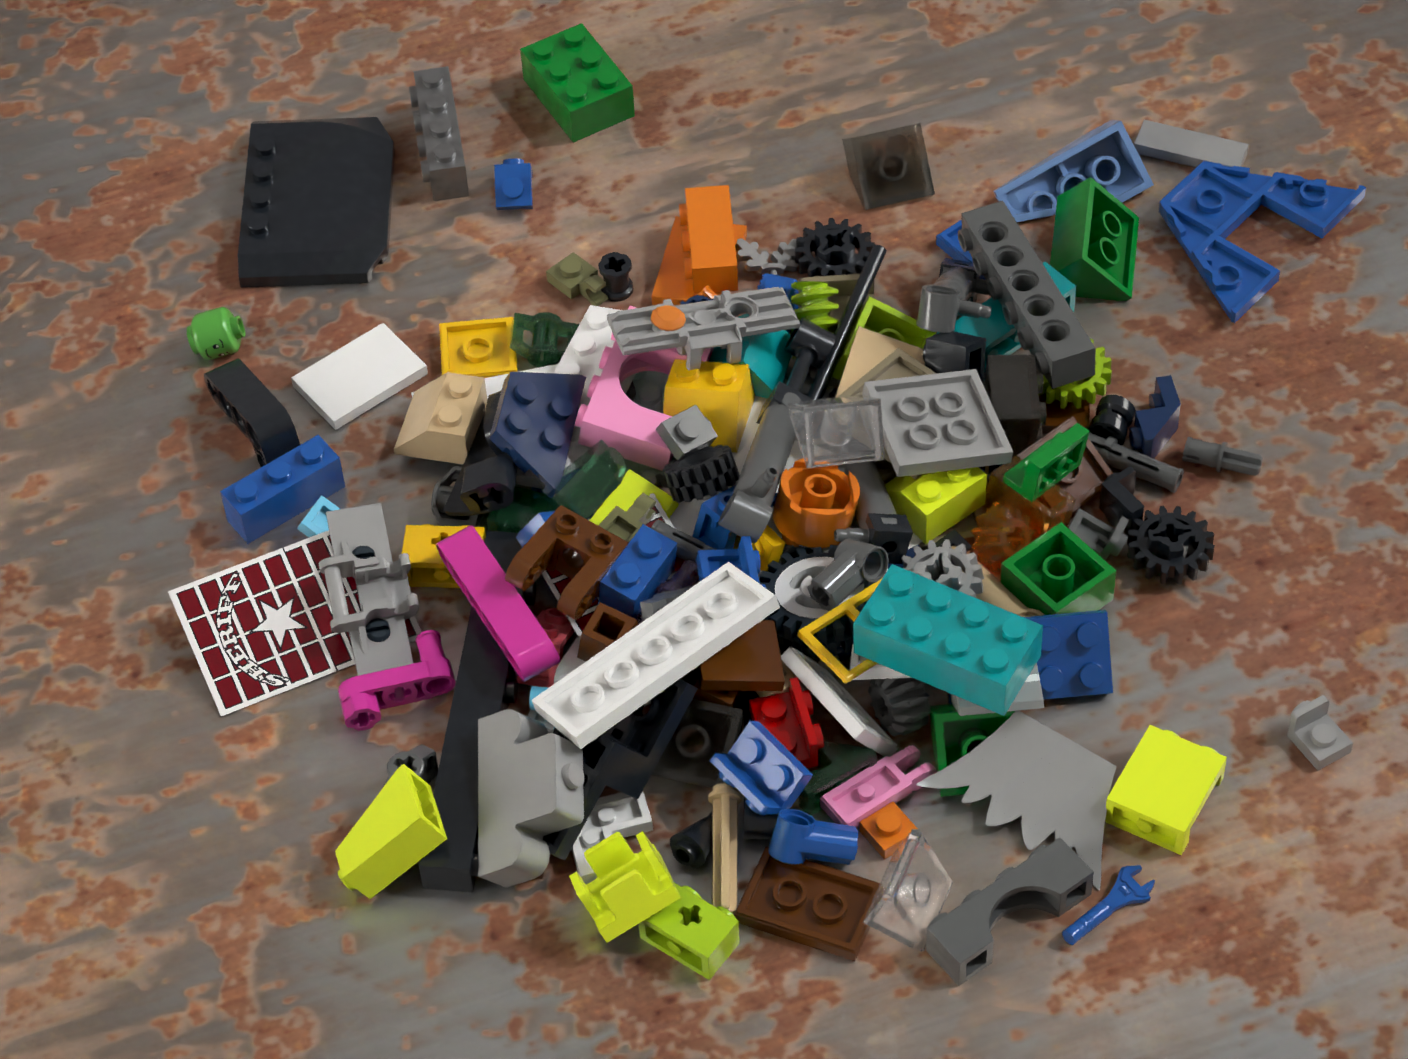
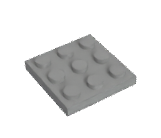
[862,369,1013,477]

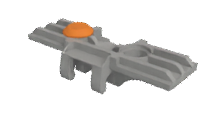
[607,287,800,370]

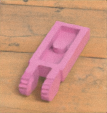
[820,745,937,828]

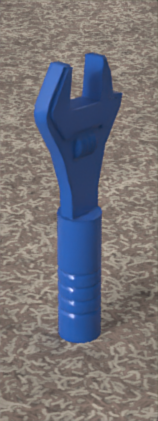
[1062,865,1155,945]

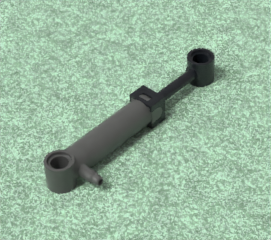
[718,317,836,544]

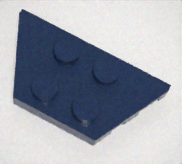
[489,372,586,498]

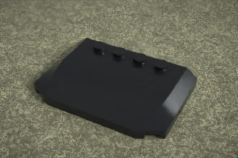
[238,117,395,288]

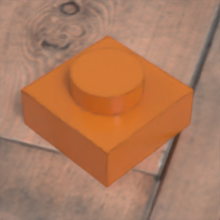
[859,801,919,860]

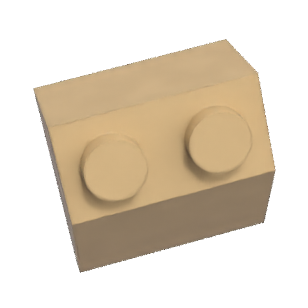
[394,372,487,465]

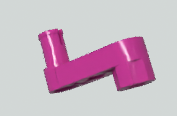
[338,630,456,731]

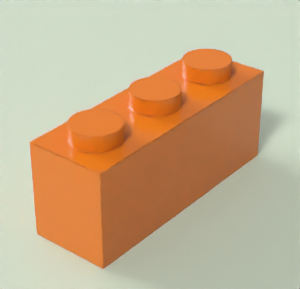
[679,185,738,294]

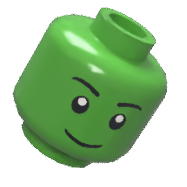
[187,307,246,360]

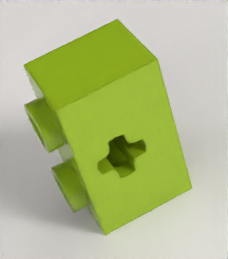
[639,882,740,980]

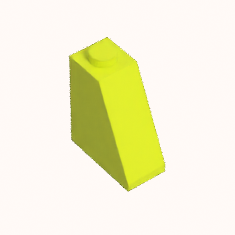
[335,764,447,899]

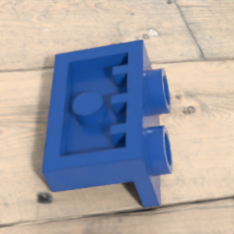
[710,721,813,815]

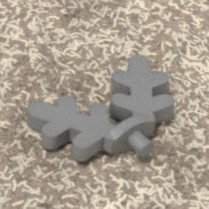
[735,238,799,275]

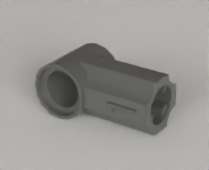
[807,539,889,611]

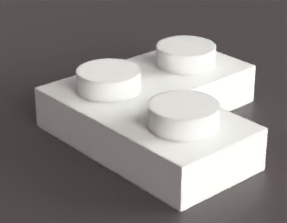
[571,791,653,884]

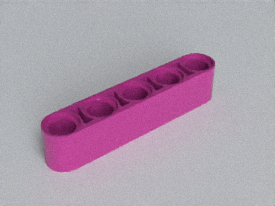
[436,525,561,682]

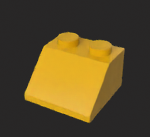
[663,359,755,453]

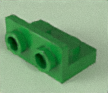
[1003,423,1090,502]

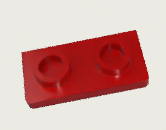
[749,677,824,768]

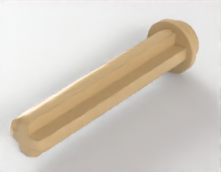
[708,783,742,914]

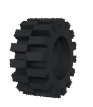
[663,445,740,503]

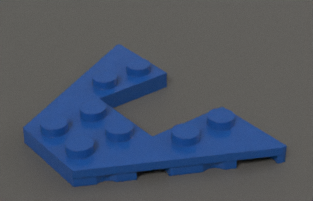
[1159,161,1366,324]

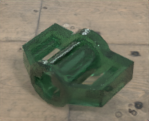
[510,312,579,368]

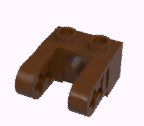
[505,505,629,620]

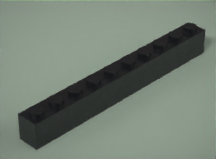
[419,531,536,893]

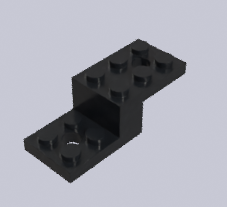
[543,678,698,860]

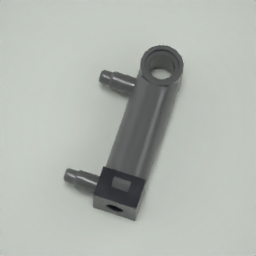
[917,258,992,333]
[834,437,913,564]

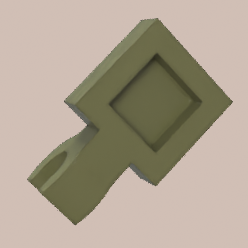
[546,252,608,306]
[598,493,656,542]

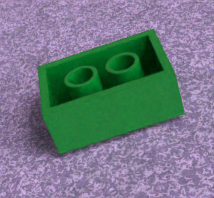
[520,23,635,143]

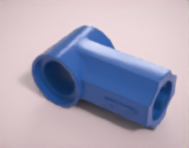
[768,809,858,865]

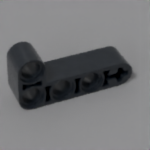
[203,358,300,468]

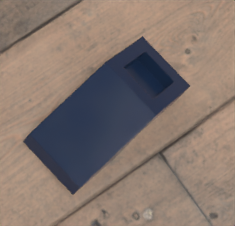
[1128,375,1181,459]

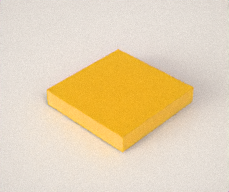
[439,317,518,378]

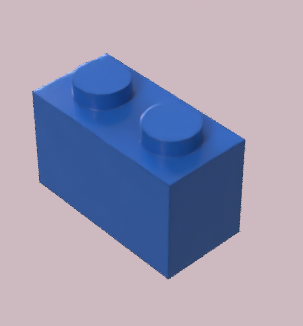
[598,524,678,620]

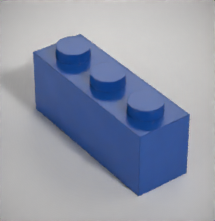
[220,434,345,544]

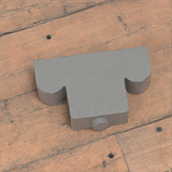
[478,709,584,888]

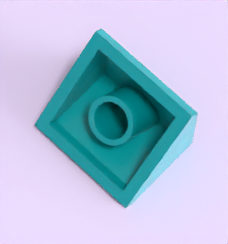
[709,313,792,398]

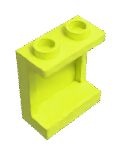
[1105,725,1227,855]

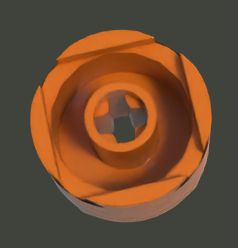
[773,457,860,548]

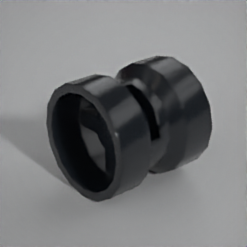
[1088,395,1136,445]

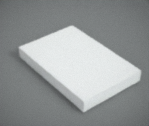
[291,323,428,430]
[781,647,898,757]

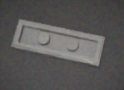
[1134,119,1249,167]

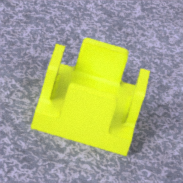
[569,831,681,943]

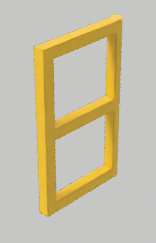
[797,579,882,684]

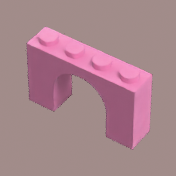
[575,306,714,471]

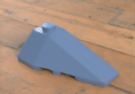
[993,120,1154,222]

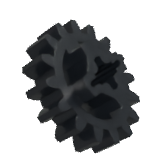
[795,218,875,277]
[1127,506,1215,585]

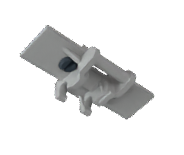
[319,503,419,676]

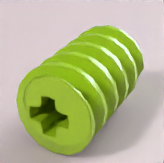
[791,281,839,360]

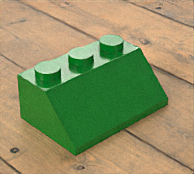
[1050,177,1139,301]

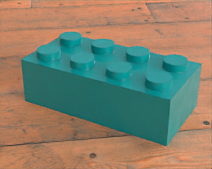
[853,564,1043,716]

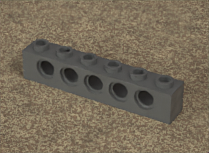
[958,201,1096,389]

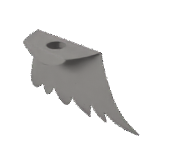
[916,711,1117,890]

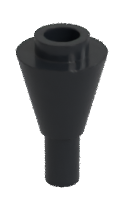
[670,811,712,868]

